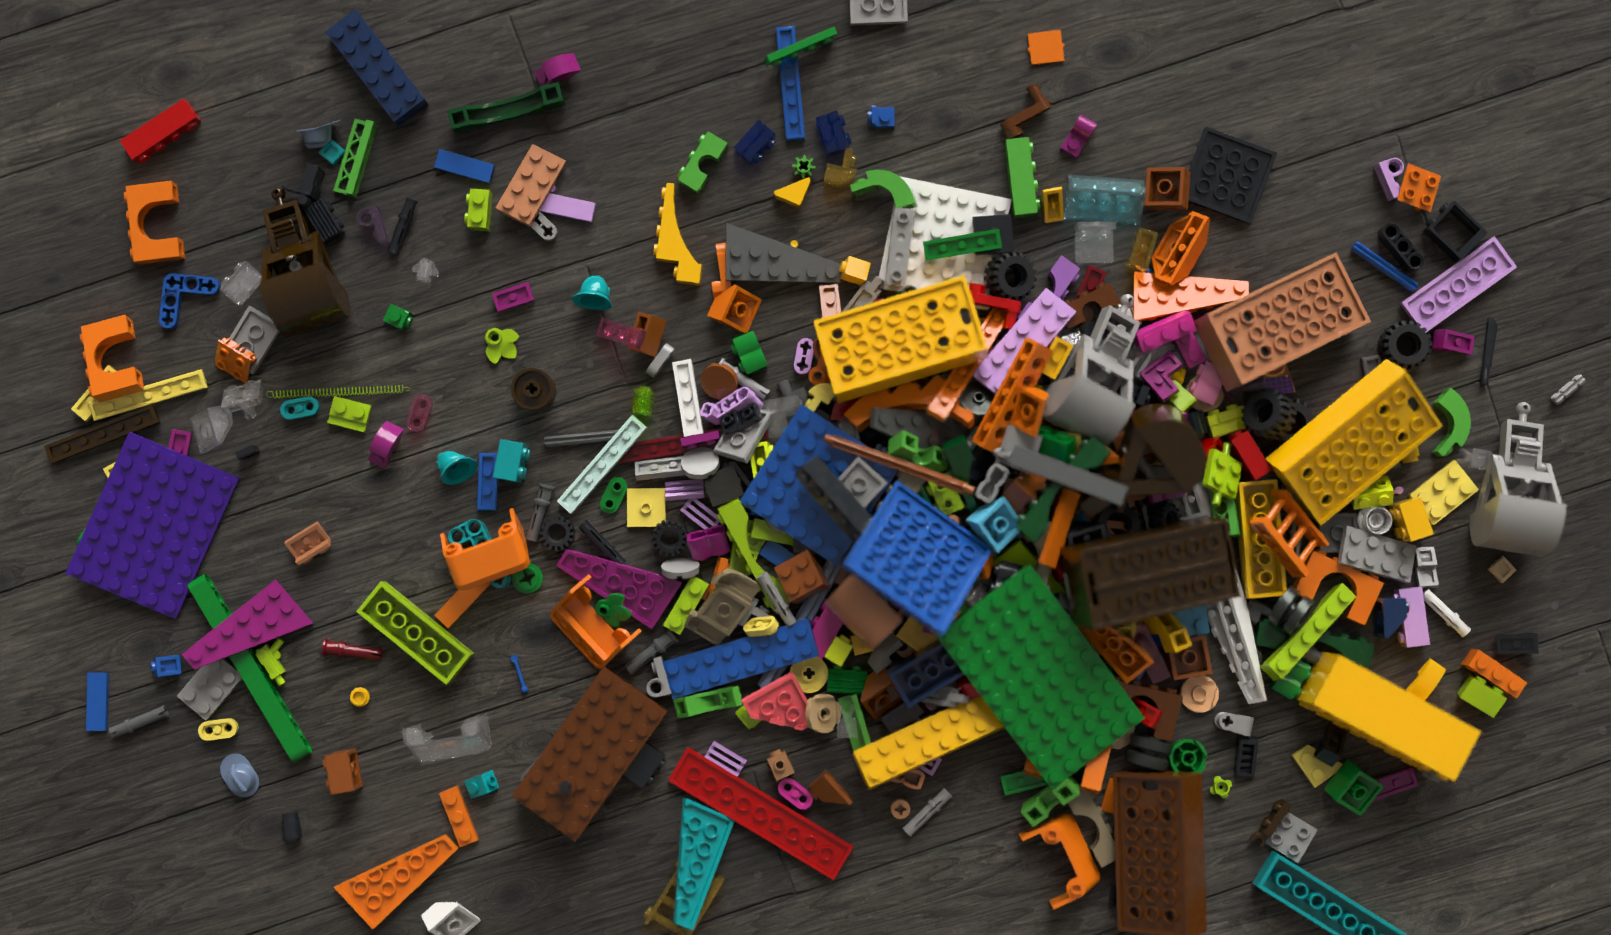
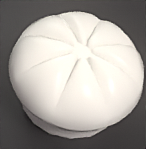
[1357,506,1392,535]

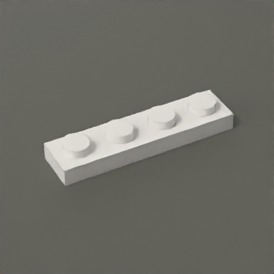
[672,359,704,437]

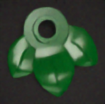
[595,593,633,628]

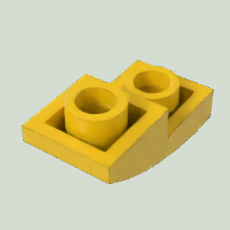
[1406,658,1446,701]

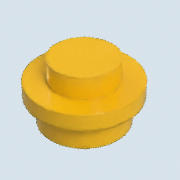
[350,687,370,707]

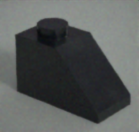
[1066,521,1106,546]

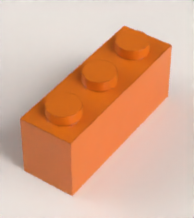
[1461,648,1527,699]

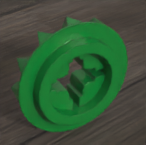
[512,563,543,593]

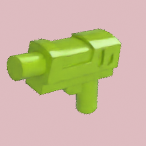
[255,637,286,686]

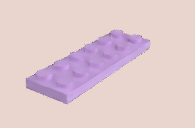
[1400,236,1517,333]
[973,288,1076,395]

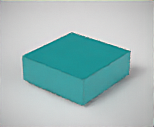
[319,139,345,166]

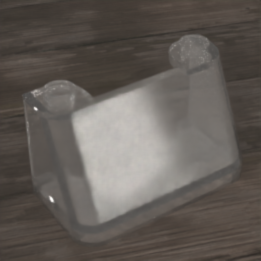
[402,713,491,763]

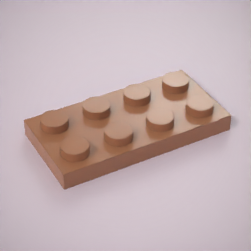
[496,144,567,227]

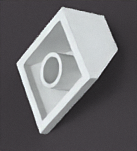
[421,902,481,935]

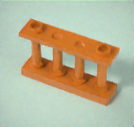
[1249,489,1329,578]

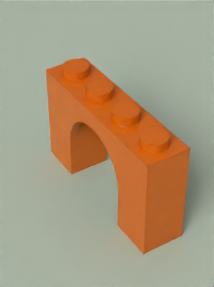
[124,181,185,264]
[80,315,144,402]
[1292,549,1384,625]
[1023,746,1111,795]

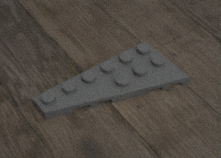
[725,223,840,284]
[870,408,971,465]

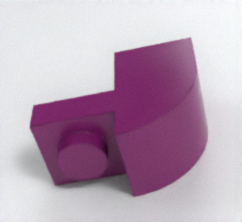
[534,53,581,86]
[368,421,404,469]

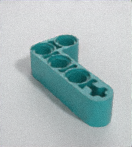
[448,519,511,589]

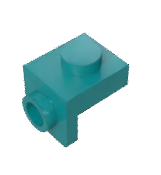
[464,770,499,799]

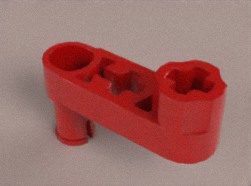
[969,283,1022,330]

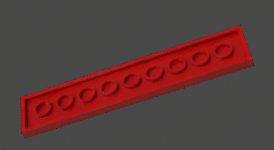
[668,747,853,880]

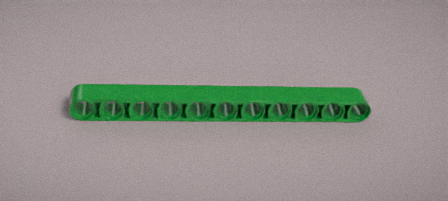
[188,574,312,763]

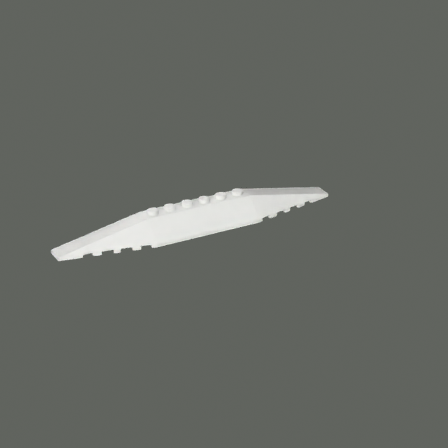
[1162,404,1267,704]

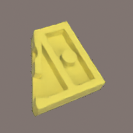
[1291,744,1343,788]

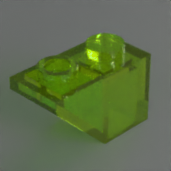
[632,386,656,417]

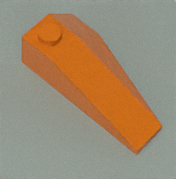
[1076,625,1154,684]

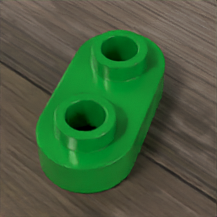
[600,477,628,514]

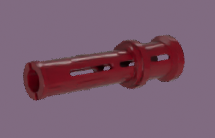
[321,639,383,661]

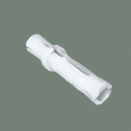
[1423,588,1471,637]

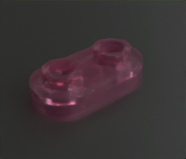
[406,394,433,432]

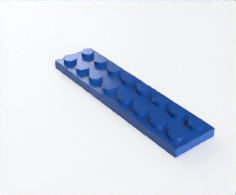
[663,619,820,699]

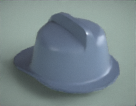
[296,120,341,149]
[220,754,259,797]

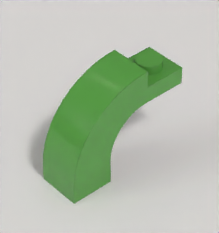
[850,170,918,209]
[1432,388,1471,457]
[673,686,742,718]

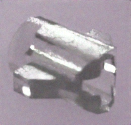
[412,258,439,283]

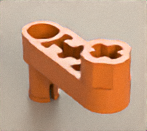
[711,243,731,299]

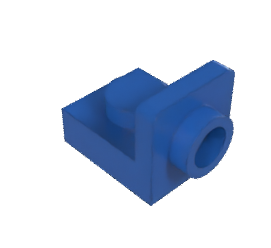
[868,105,895,128]
[150,655,181,677]

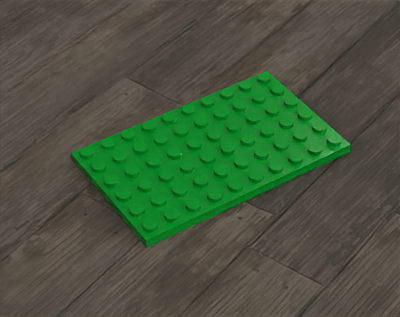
[935,563,1145,790]

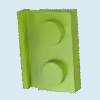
[327,396,372,433]

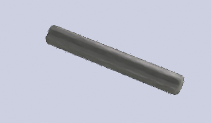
[544,430,618,447]

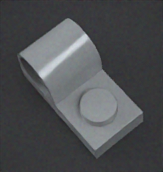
[646,655,672,697]

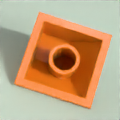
[707,285,762,334]
[1010,387,1049,437]

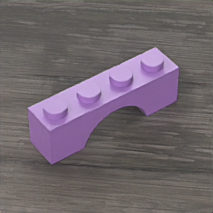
[1016,255,1080,321]

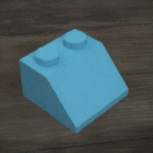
[966,497,1019,552]

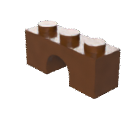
[1064,282,1120,331]

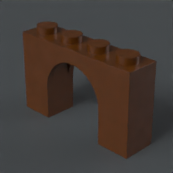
[1113,675,1183,741]

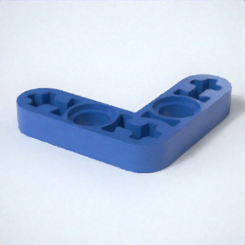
[159,273,221,329]

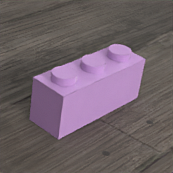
[1392,587,1430,648]

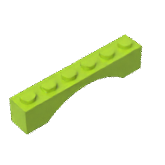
[717,498,791,611]
[1260,583,1356,681]

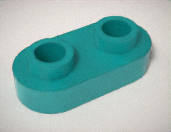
[280,397,320,420]

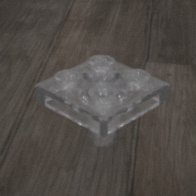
[221,380,264,419]

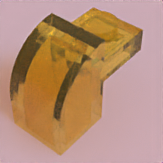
[823,148,857,188]

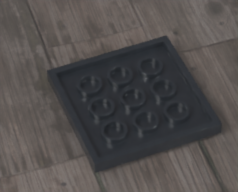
[1188,126,1277,225]

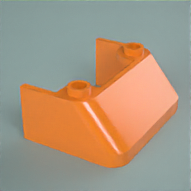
[440,508,530,591]
[550,575,641,669]
[1018,813,1100,909]

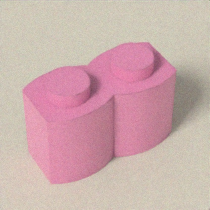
[1188,361,1223,406]

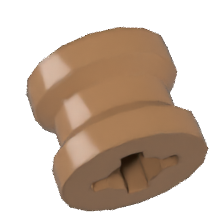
[890,798,910,819]

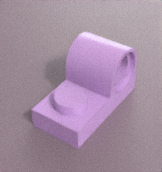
[1374,158,1404,201]

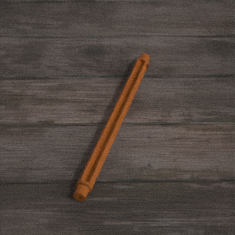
[823,434,975,495]

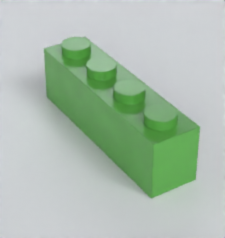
[1004,137,1040,218]

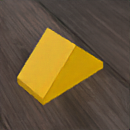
[774,177,811,208]
[1040,187,1064,223]

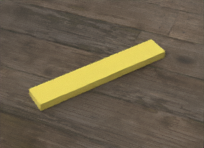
[88,369,208,421]

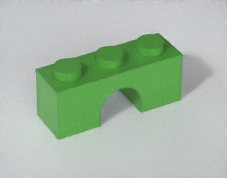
[677,131,728,195]
[888,430,948,473]
[1021,776,1080,827]

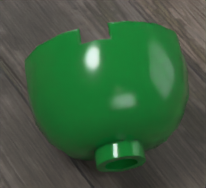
[1167,739,1207,773]

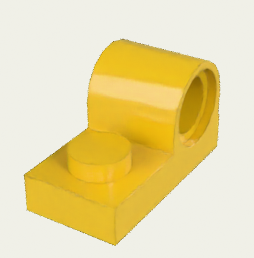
[1042,336,1074,380]

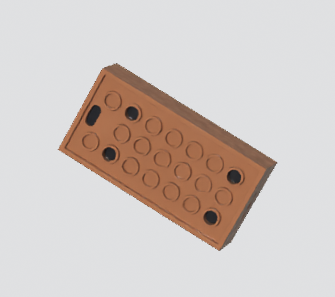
[1194,253,1371,391]

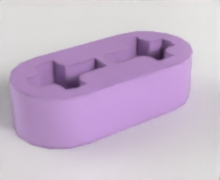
[794,338,814,375]

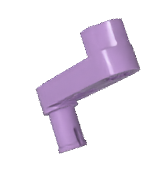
[700,387,764,425]

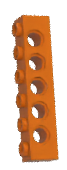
[972,337,1053,453]

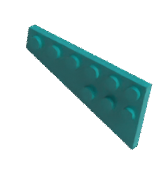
[673,798,734,931]

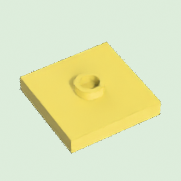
[627,488,666,527]

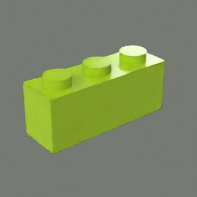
[663,576,710,635]

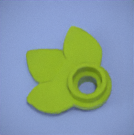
[485,328,519,364]

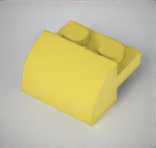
[804,383,835,412]

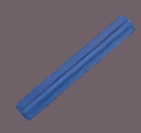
[1351,242,1418,292]

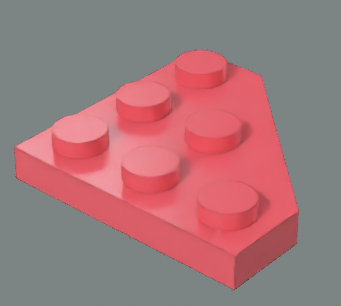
[741,671,808,731]

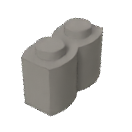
[975,463,1009,504]

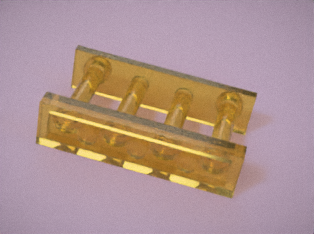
[644,860,725,935]

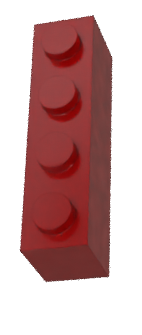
[120,98,201,163]

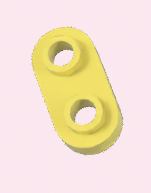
[743,616,779,637]
[198,718,239,741]

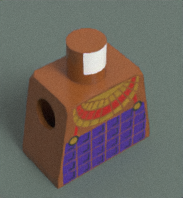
[1255,364,1296,394]

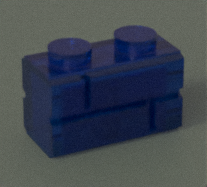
[816,111,852,157]
[733,120,776,165]

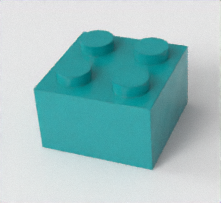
[493,439,531,483]

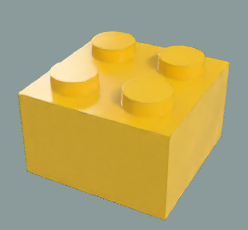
[1388,497,1433,542]

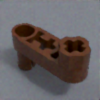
[999,83,1051,139]

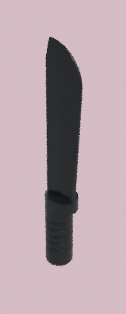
[1480,317,1498,385]

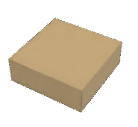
[1488,556,1516,583]

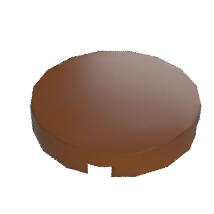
[700,363,738,400]

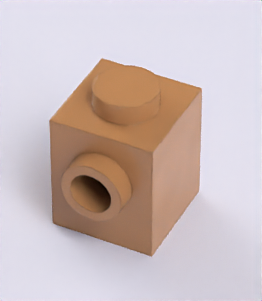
[767,749,795,781]

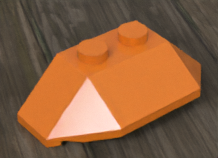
[1151,211,1210,285]

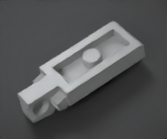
[842,276,884,312]
[920,686,969,707]

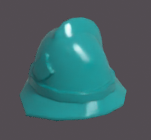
[571,276,613,310]
[436,451,478,485]

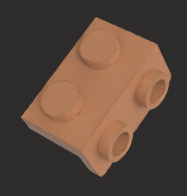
[285,521,331,565]

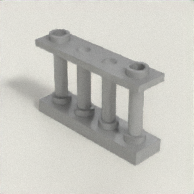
[884,207,914,293]

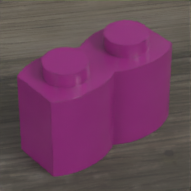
[687,525,730,561]

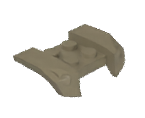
[684,568,761,646]

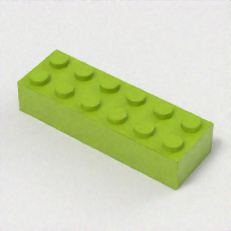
[356,581,474,685]

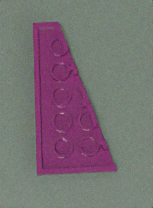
[556,549,683,629]
[182,580,313,670]

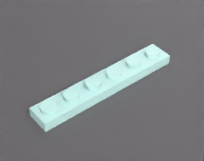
[557,415,647,514]

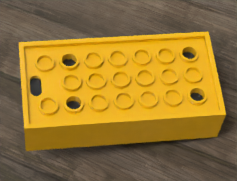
[814,275,988,403]
[1266,359,1442,526]

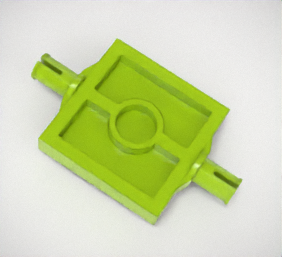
[1202,443,1242,506]

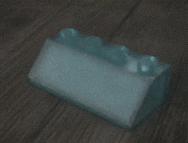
[1064,174,1146,225]

